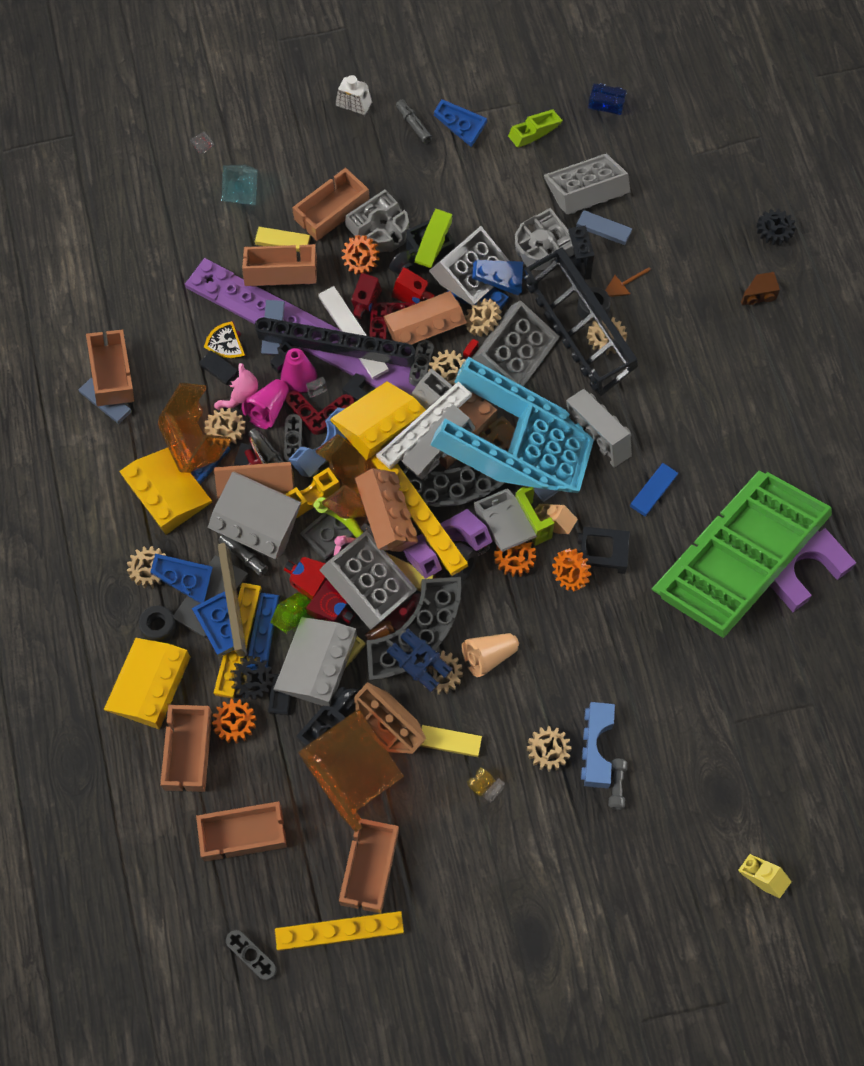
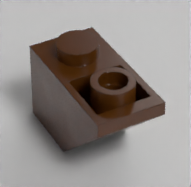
[741,272,780,305]

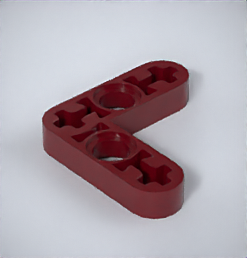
[370,302,417,339]
[286,391,354,435]

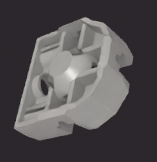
[345,190,409,252]
[515,208,575,270]

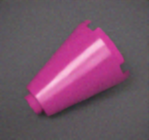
[281,348,317,393]
[241,379,289,429]

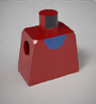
[392,267,435,303]
[284,557,327,600]

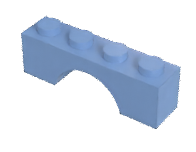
[288,408,347,477]
[581,702,615,788]

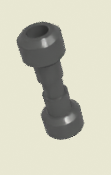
[608,758,628,810]

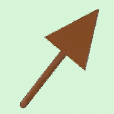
[605,268,651,297]

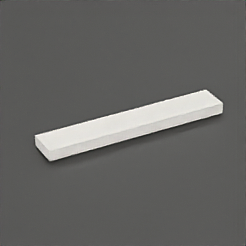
[318,286,389,380]
[376,381,472,469]

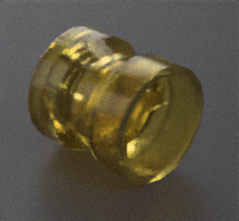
[467,767,495,796]

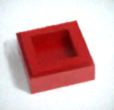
[463,339,479,360]

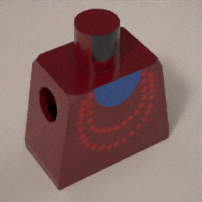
[351,273,382,320]
[306,580,356,624]

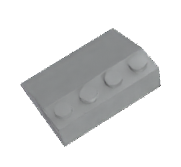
[544,154,630,214]
[429,226,509,305]
[472,301,559,386]
[208,472,301,559]
[320,530,417,630]
[274,617,357,706]

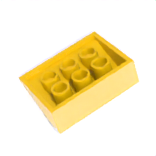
[330,381,426,460]
[119,447,212,535]
[104,638,190,730]

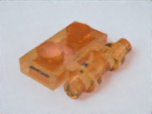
[478,416,515,451]

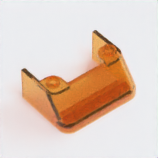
[158,383,232,473]
[316,434,376,519]

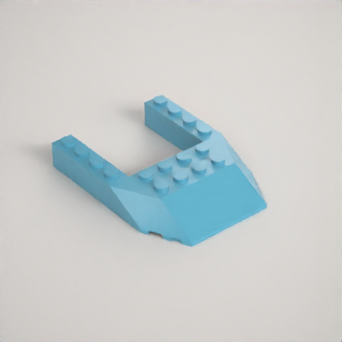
[430,357,594,493]

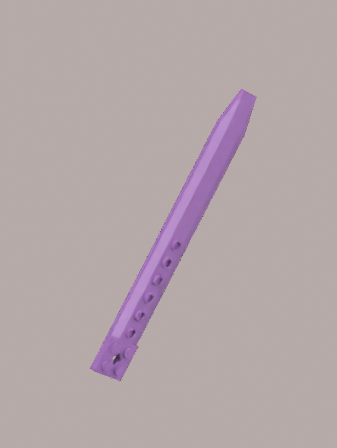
[185,258,420,395]

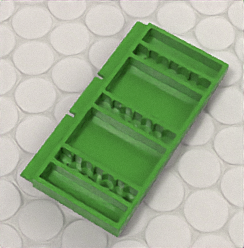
[652,471,832,638]

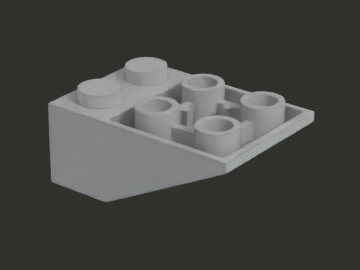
[411,368,453,410]
[474,488,537,552]

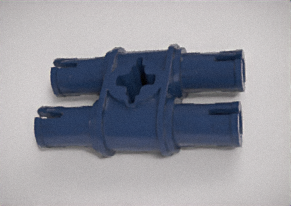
[387,628,453,692]

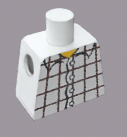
[336,75,372,115]

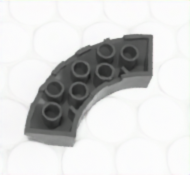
[403,465,505,507]
[366,577,461,681]

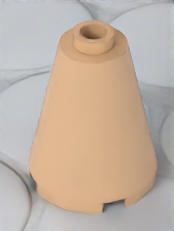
[462,633,519,678]

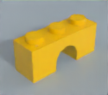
[284,467,340,518]

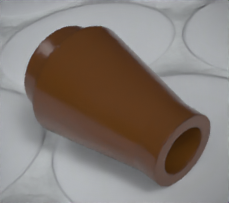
[365,619,395,640]

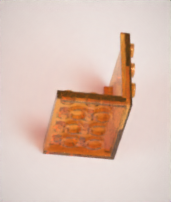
[298,709,404,833]

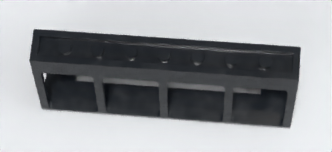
[524,247,638,396]

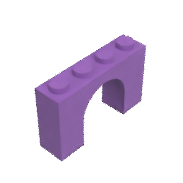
[403,509,492,579]
[770,528,856,612]

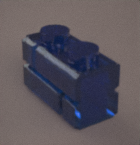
[588,83,627,115]

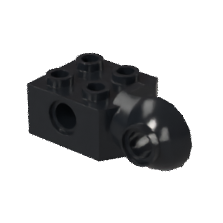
[389,220,455,274]
[296,687,360,767]

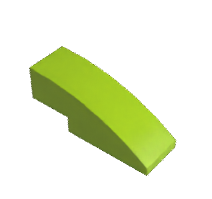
[508,109,563,148]
[415,209,452,268]

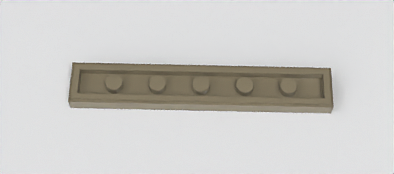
[218,543,247,657]

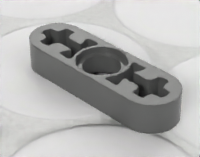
[409,340,434,386]
[284,414,303,467]
[226,930,277,981]

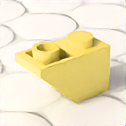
[738,854,792,898]

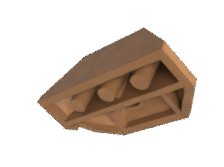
[354,682,426,754]

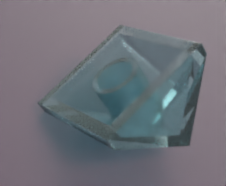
[221,165,258,205]

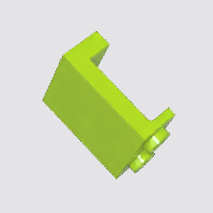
[515,486,554,546]

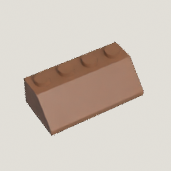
[383,291,467,345]
[214,462,295,500]

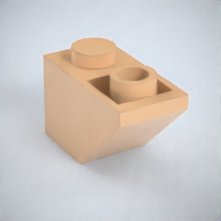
[534,504,578,534]

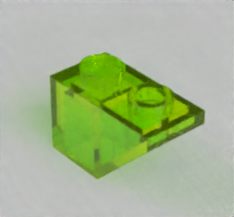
[270,592,311,633]

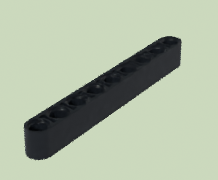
[255,317,415,367]

